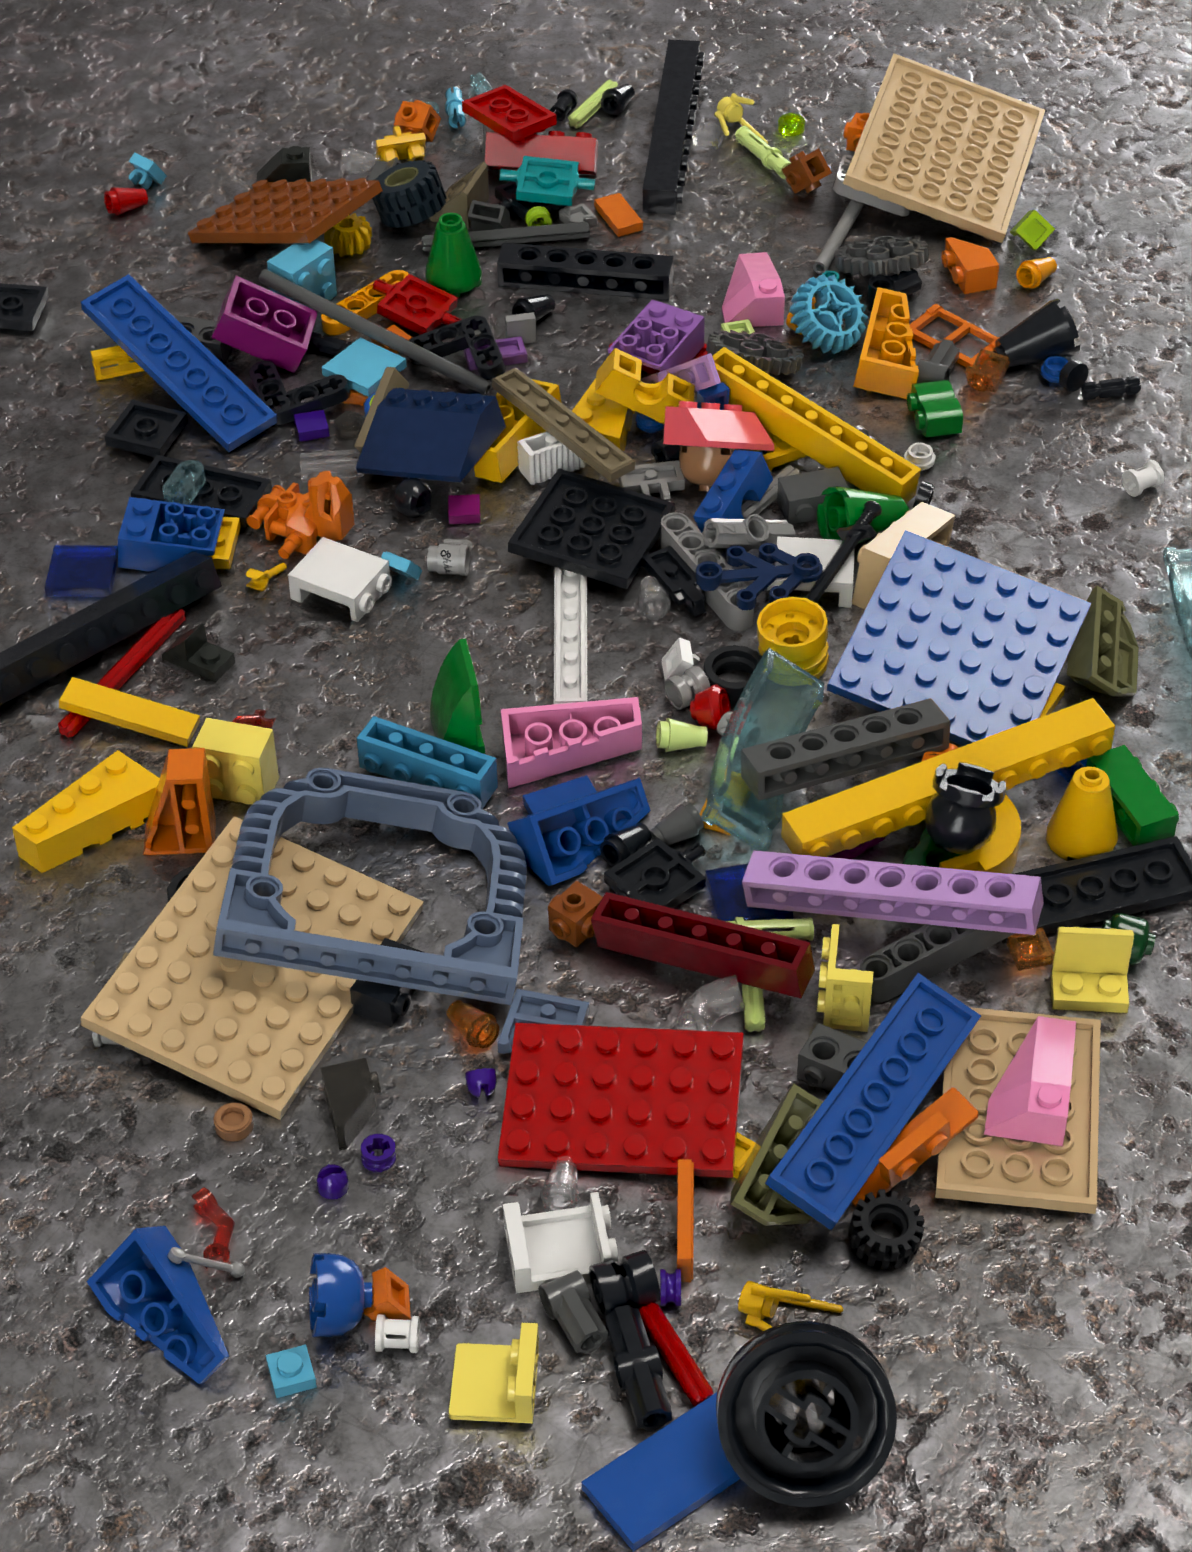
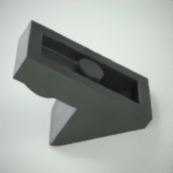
[161,623,235,683]

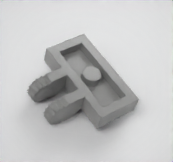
[618,460,685,502]

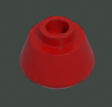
[690,684,731,730]

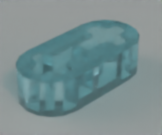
[162,460,206,505]

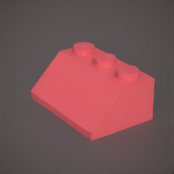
[663,401,774,451]

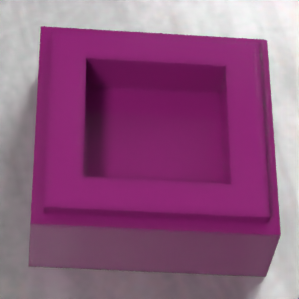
[448,494,481,524]

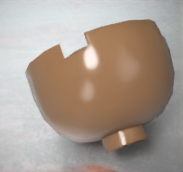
[679,446,742,492]

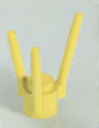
[714,93,768,144]

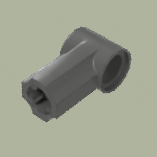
[917,339,960,383]
[538,1270,608,1354]

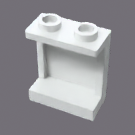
[767,536,855,608]
[288,537,392,622]
[503,1192,618,1294]

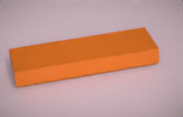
[677,1159,694,1282]

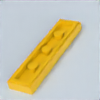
[59,677,200,747]

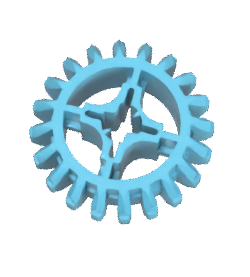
[789,274,868,354]

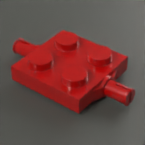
[373,274,462,335]

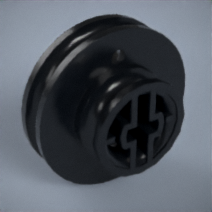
[716,1321,897,1507]

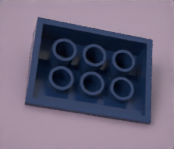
[356,388,506,483]

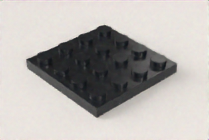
[508,468,675,589]

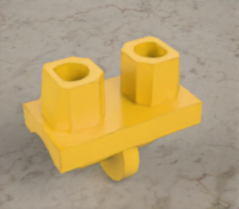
[376,126,426,162]

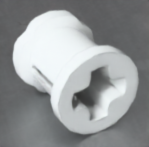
[1122,460,1164,497]
[375,1314,420,1353]

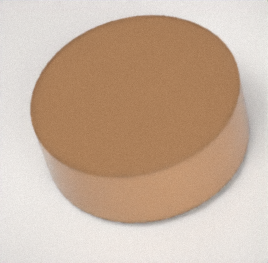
[214,1102,254,1142]

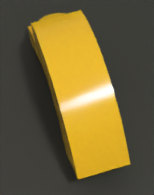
[939,793,1021,874]

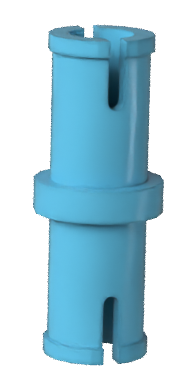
[445,87,466,128]

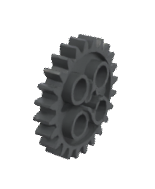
[835,236,929,276]
[706,330,804,376]

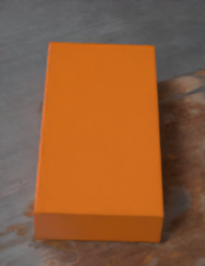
[594,193,643,237]

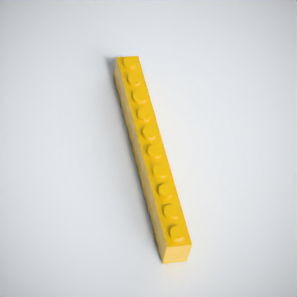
[781,698,1115,857]

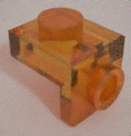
[965,348,1010,393]

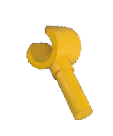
[246,563,287,591]

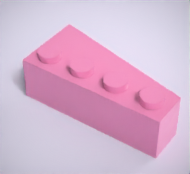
[501,697,642,789]

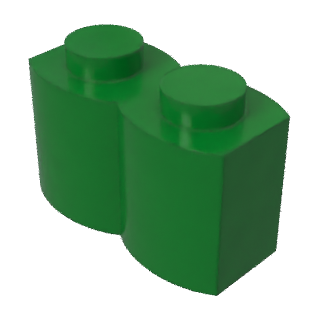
[907,380,963,437]

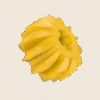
[324,213,372,257]

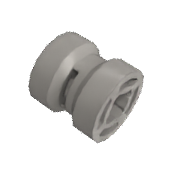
[664,666,710,710]

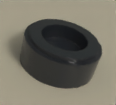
[1059,360,1088,392]
[913,481,935,508]

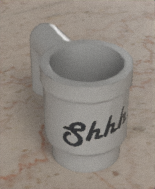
[427,539,473,576]

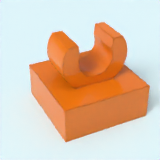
[364,1267,411,1321]

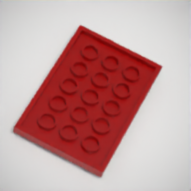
[498,1023,744,1178]

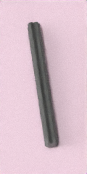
[422,222,590,252]

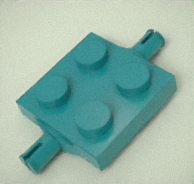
[500,156,596,206]

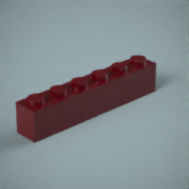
[591,892,815,999]

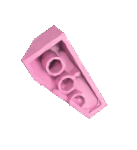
[722,252,785,327]
[984,1016,1076,1146]

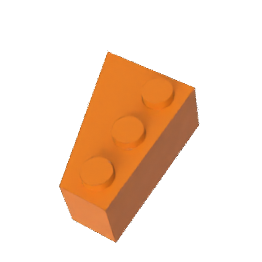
[143,748,216,855]

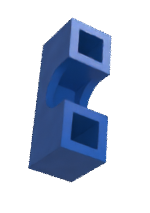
[693,450,773,533]

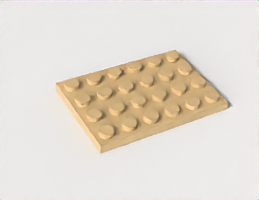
[935,1007,1101,1214]

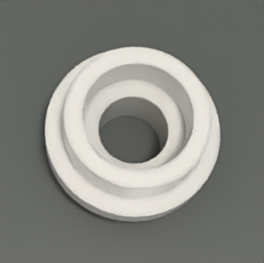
[904,443,935,471]

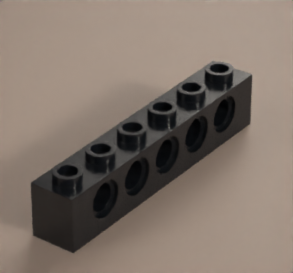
[497,243,674,300]

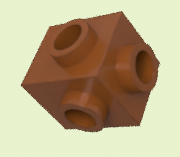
[782,148,832,194]
[548,881,603,947]

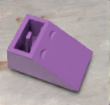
[608,299,704,371]

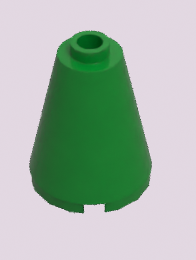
[817,486,909,544]

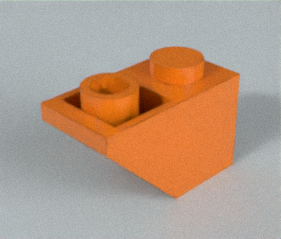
[941,237,999,294]

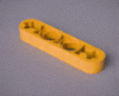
[321,270,409,336]

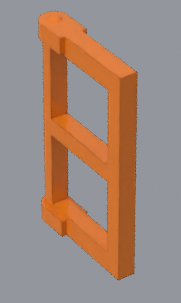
[909,304,1000,371]

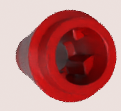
[104,187,148,215]

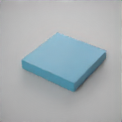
[322,337,407,397]

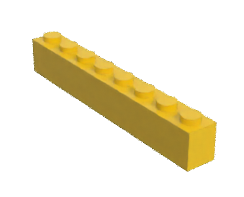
[712,347,921,503]

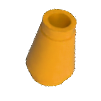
[1016,257,1057,289]

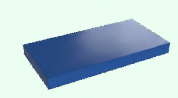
[581,1392,741,1552]

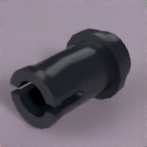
[550,89,578,121]

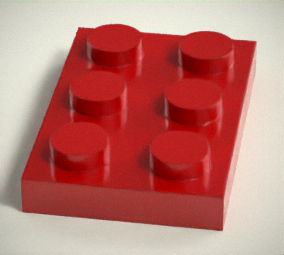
[462,84,557,142]

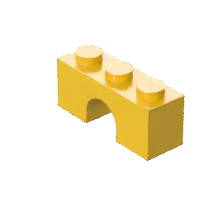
[595,348,695,424]

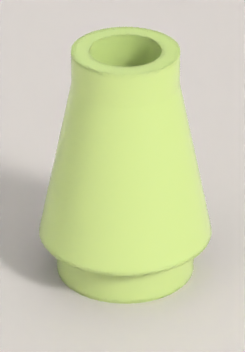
[656,718,708,752]

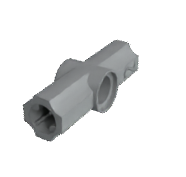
[701,514,795,552]

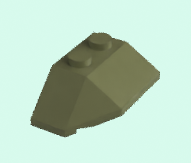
[1067,585,1139,697]
[730,1083,823,1226]

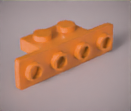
[851,1087,979,1208]

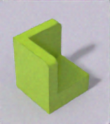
[1010,210,1055,251]

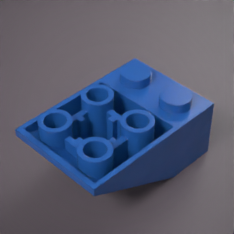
[118,497,225,572]

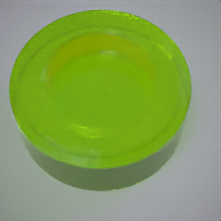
[778,113,805,137]

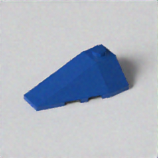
[507,778,651,886]
[86,1226,230,1384]

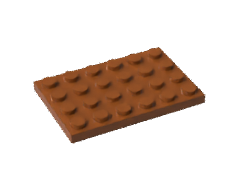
[188,178,383,243]

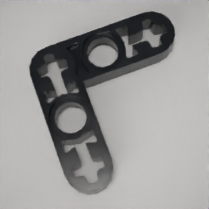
[409,316,506,380]
[249,360,351,425]

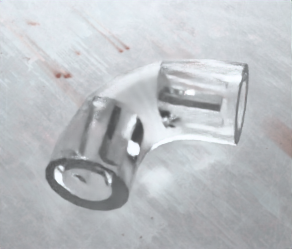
[676,975,745,1031]

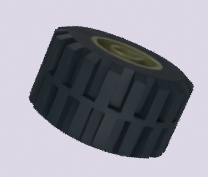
[372,160,447,228]

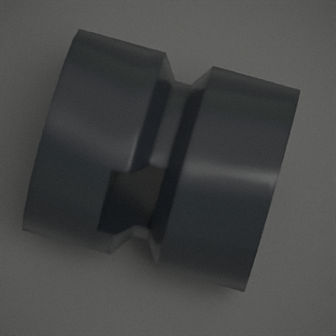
[589,1250,660,1318]

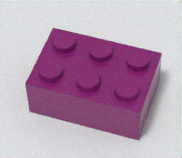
[211,276,318,373]

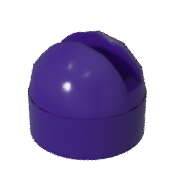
[465,1068,497,1097]
[316,1164,349,1200]

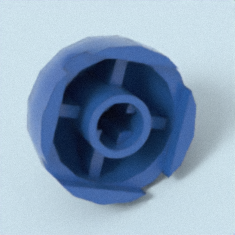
[309,1253,372,1337]

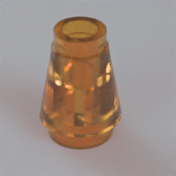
[447,1000,500,1048]

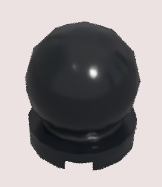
[925,763,1006,854]

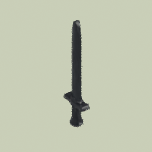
[805,500,882,603]

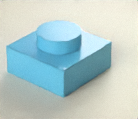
[266,1344,317,1398]

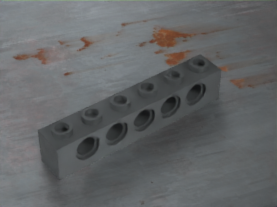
[741,698,950,801]

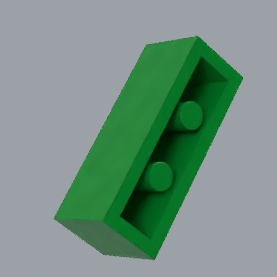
[1086,745,1179,846]

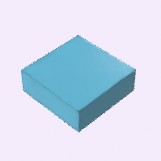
[381,551,422,580]

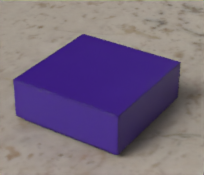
[294,410,330,441]

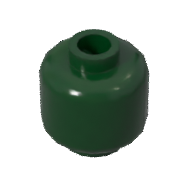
[1101,913,1156,965]

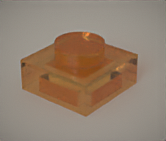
[1006,928,1054,971]

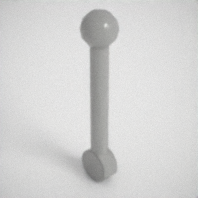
[167,1247,245,1278]

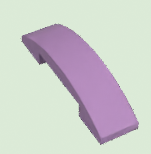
[641,353,721,392]

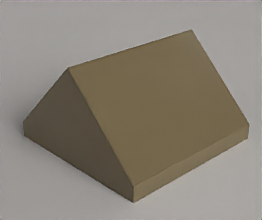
[429,161,489,229]

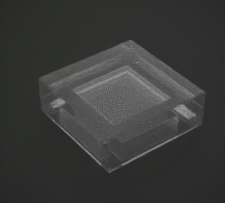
[692,122,726,149]

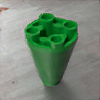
[425,213,482,297]

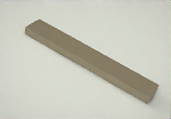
[492,367,635,482]

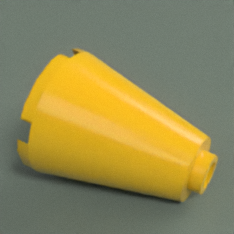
[1046,766,1118,860]

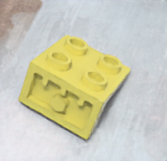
[817,924,873,1032]
[1050,927,1134,1013]
[449,1323,539,1424]

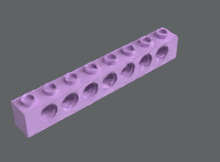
[742,850,1044,935]

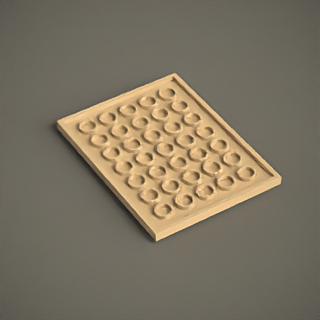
[843,53,1045,243]
[81,816,424,1120]

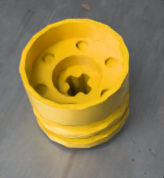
[757,597,829,687]

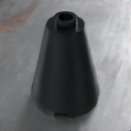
[993,299,1080,368]

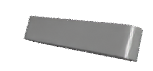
[661,512,754,631]

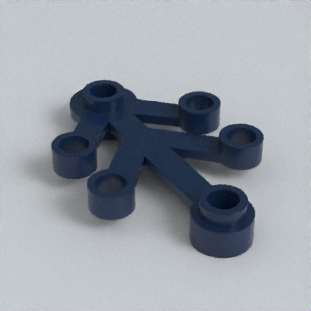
[696,543,823,610]

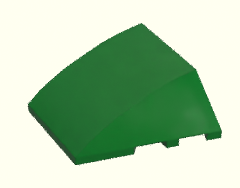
[430,638,485,754]

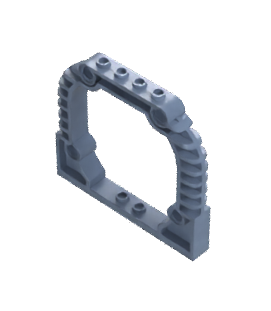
[213,768,527,1005]

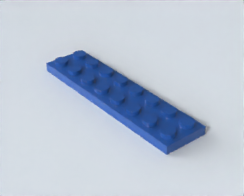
[81,274,277,452]
[765,973,981,1231]

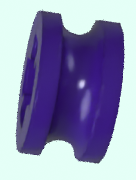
[361,1134,396,1172]
[660,1269,681,1306]

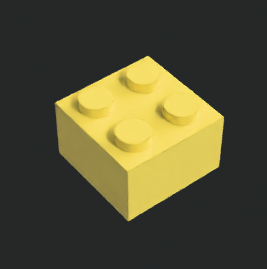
[192,718,279,805]

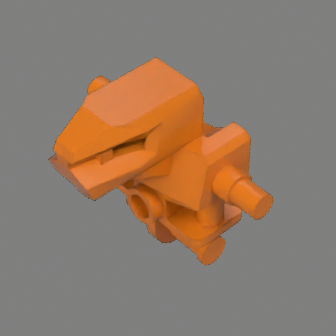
[246,471,355,559]

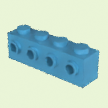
[357,716,498,809]

